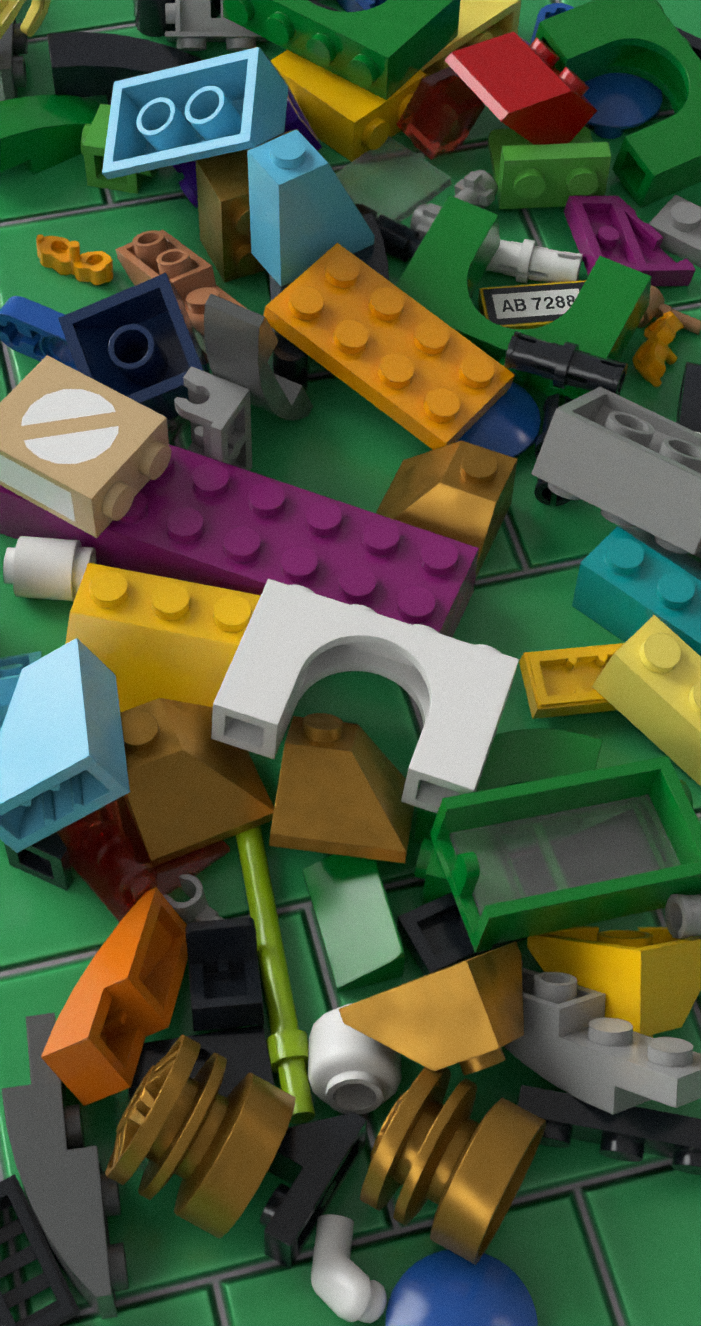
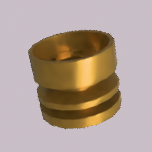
[105,1034,296,1239]
[360,1067,546,1265]

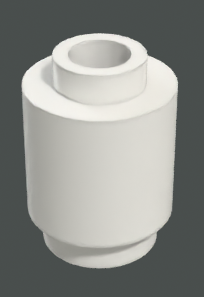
[3,536,96,601]

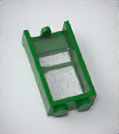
[430,756,701,953]

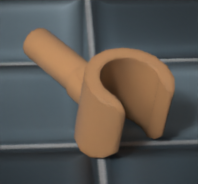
[638,285,701,335]

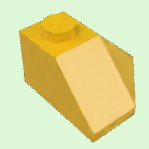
[527,926,701,1038]

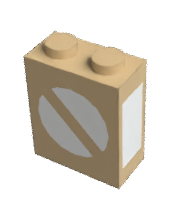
[0,355,171,538]

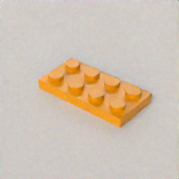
[263,243,515,450]

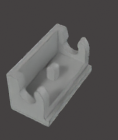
[174,366,252,471]

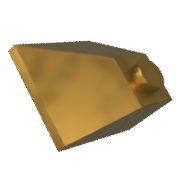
[376,440,517,579]
[120,698,274,867]
[269,713,414,864]
[338,942,524,1075]

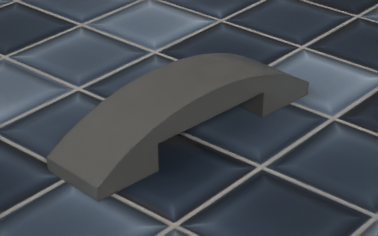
[204,294,313,421]

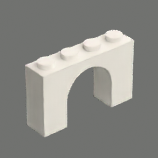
[211,579,519,813]

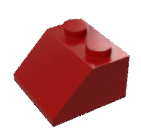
[444,31,598,145]

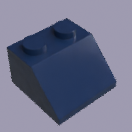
[58,273,211,421]

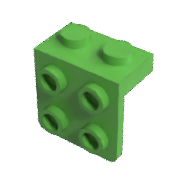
[488,126,611,209]

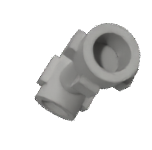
[410,170,498,239]

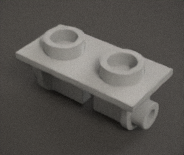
[165,0,266,51]

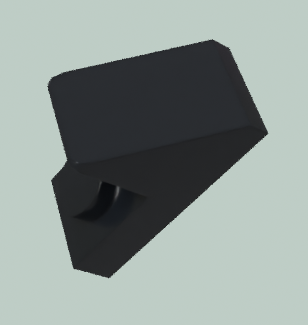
[260,1112,367,1269]

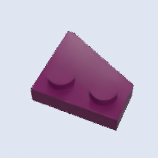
[564,196,696,286]

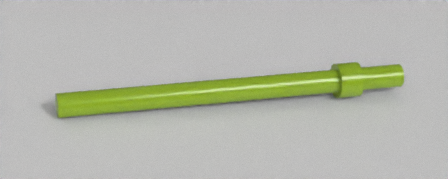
[236,825,315,1124]

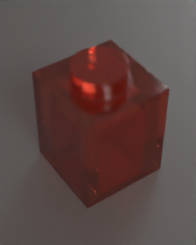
[396,67,486,160]

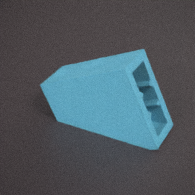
[247,129,375,287]
[0,638,130,853]

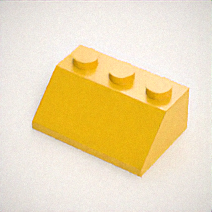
[65,562,261,713]

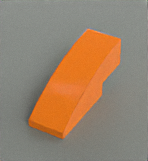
[41,887,188,1106]

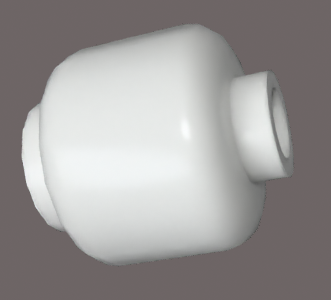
[308,1004,402,1115]

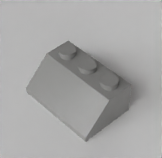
[531,387,701,555]

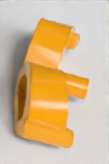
[36,234,113,285]
[632,311,684,387]

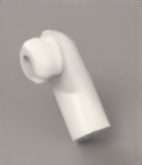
[311,1214,387,1323]

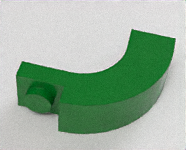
[414,728,603,905]

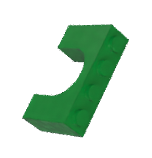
[223,0,460,100]
[534,0,701,208]
[396,195,651,406]

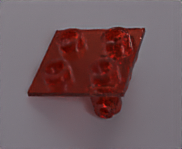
[57,796,230,922]

